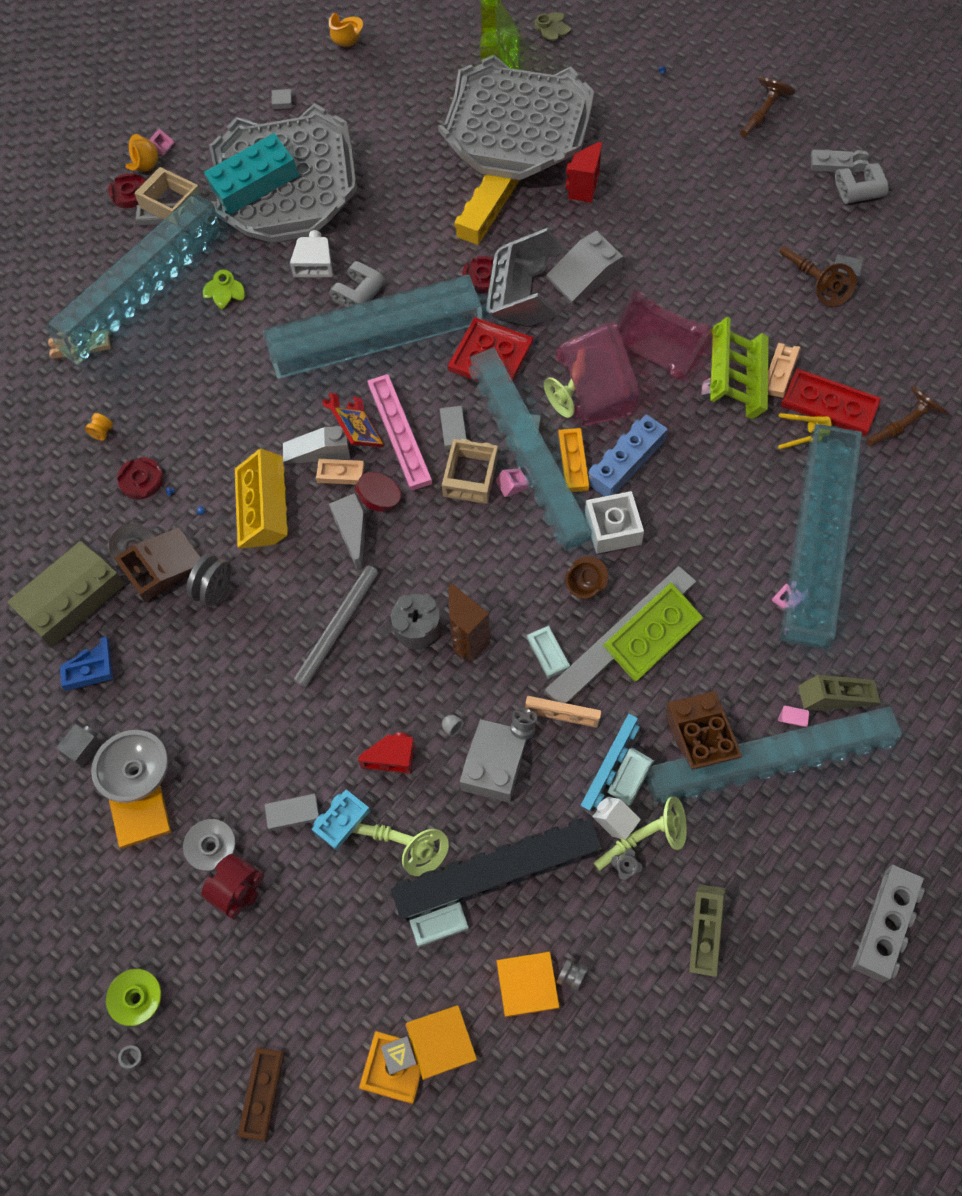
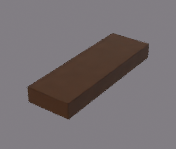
[237,1047,285,1142]

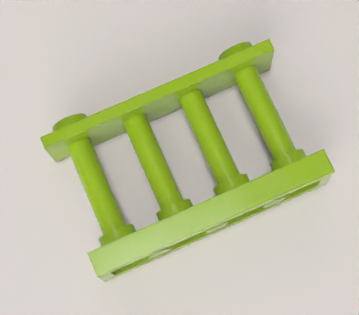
[710,317,769,419]

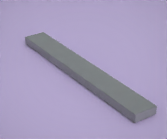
[544,566,696,704]

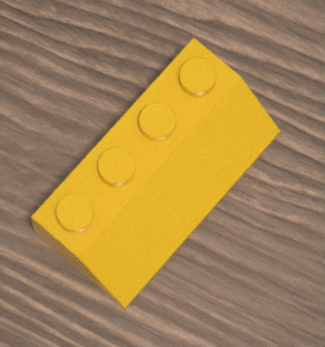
[235,448,288,549]

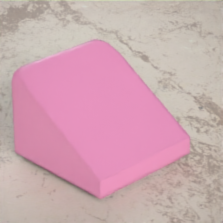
[149,129,175,156]
[496,468,530,497]
[778,706,809,727]

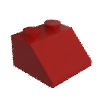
[566,142,602,203]

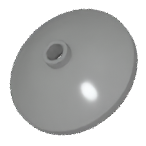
[91,730,168,803]

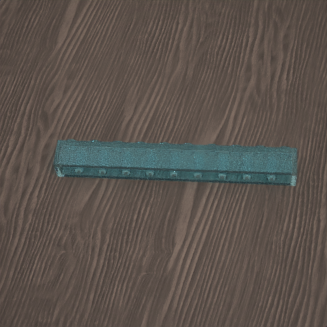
[469,347,592,551]
[646,706,902,804]

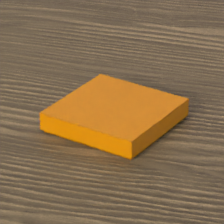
[109,785,172,849]
[496,952,559,1017]
[405,1005,477,1080]
[359,1031,421,1104]

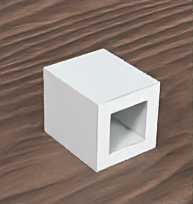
[592,797,641,840]

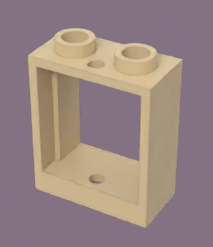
[135,167,203,226]
[442,439,498,504]

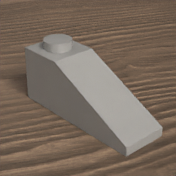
[283,426,351,464]
[329,493,367,570]

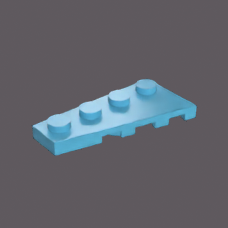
[581,714,640,812]

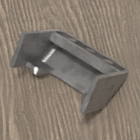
[486,228,566,326]

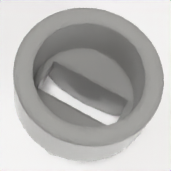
[442,715,464,737]
[118,1045,142,1070]

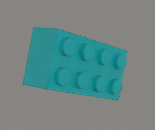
[204,133,299,215]

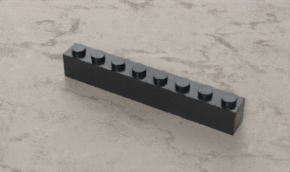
[391,818,602,924]

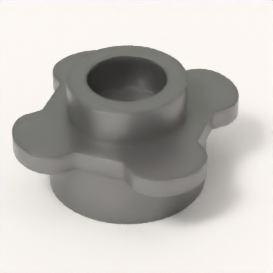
[611,849,642,880]

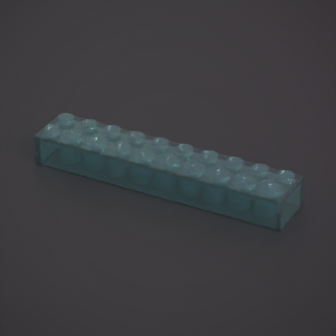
[46,193,222,365]
[263,274,482,379]
[779,424,862,650]

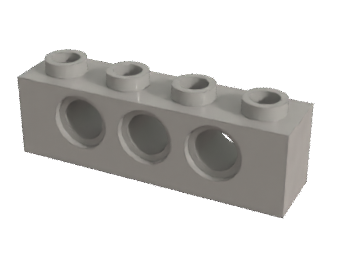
[852,865,925,983]

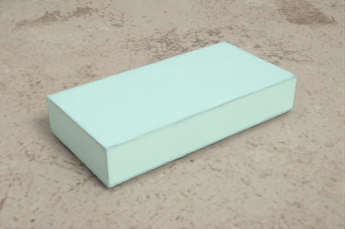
[527,626,570,679]
[608,748,654,805]
[409,902,469,948]

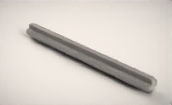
[295,565,378,687]

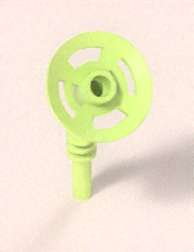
[544,347,587,418]
[594,797,687,871]
[352,824,449,876]

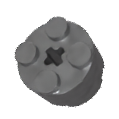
[391,594,441,650]

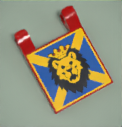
[322,393,384,448]

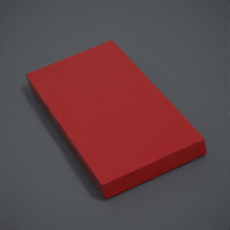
[781,369,882,437]

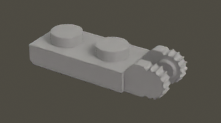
[811,150,869,173]

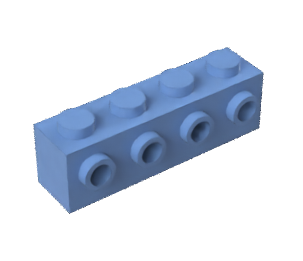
[588,414,668,497]

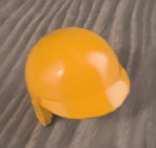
[329,13,363,47]
[126,134,158,172]

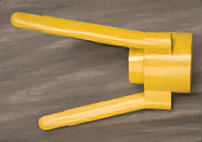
[778,413,831,449]

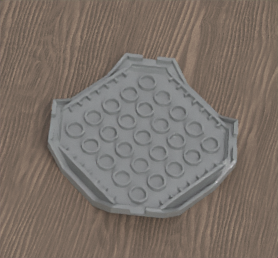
[438,55,594,180]
[209,103,357,243]

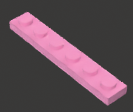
[368,374,432,491]

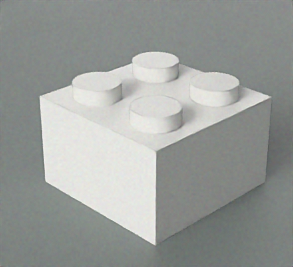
[585,491,644,554]

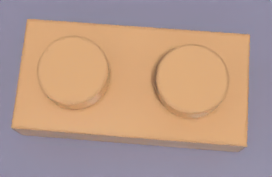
[316,459,365,485]

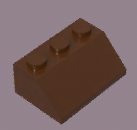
[448,583,490,663]

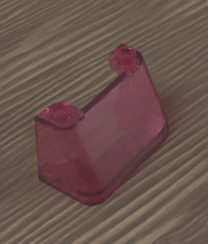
[609,290,713,379]
[555,321,639,426]

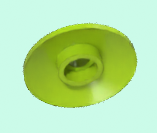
[106,969,161,1026]

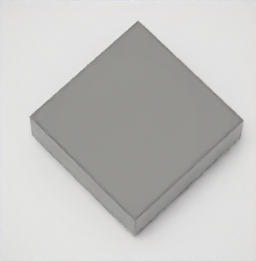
[272,89,292,109]

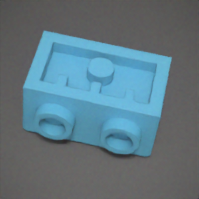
[312,790,371,851]

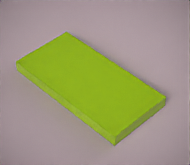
[602,582,703,682]

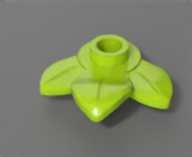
[203,270,245,310]

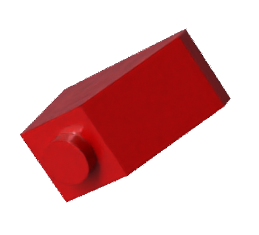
[358,733,415,774]

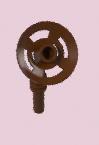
[740,77,796,137]
[779,245,857,307]
[866,386,949,446]

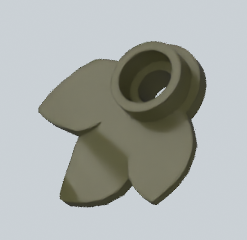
[534,12,571,41]

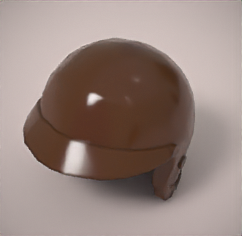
[565,556,609,599]

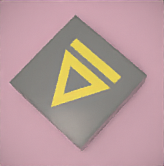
[381,1036,417,1075]

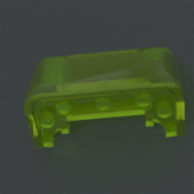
[480,0,520,70]

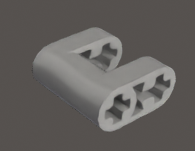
[835,163,888,204]
[329,261,386,313]

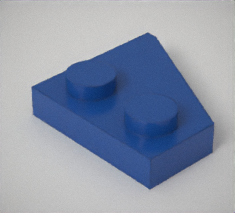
[60,636,113,691]

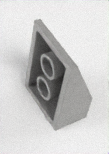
[546,230,623,304]
[460,719,527,803]

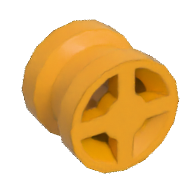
[85,413,114,441]

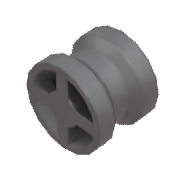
[510,708,537,739]
[556,958,588,993]

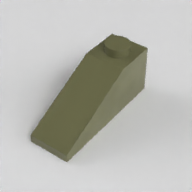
[798,675,880,711]
[689,884,726,977]

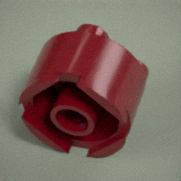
[201,854,264,920]

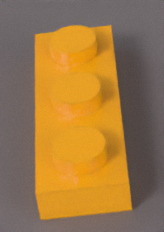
[558,428,589,493]

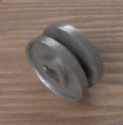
[186,553,232,607]

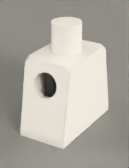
[290,230,333,277]

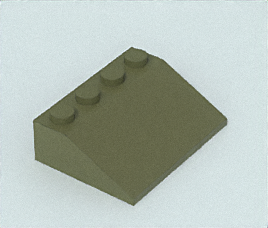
[7,541,125,648]

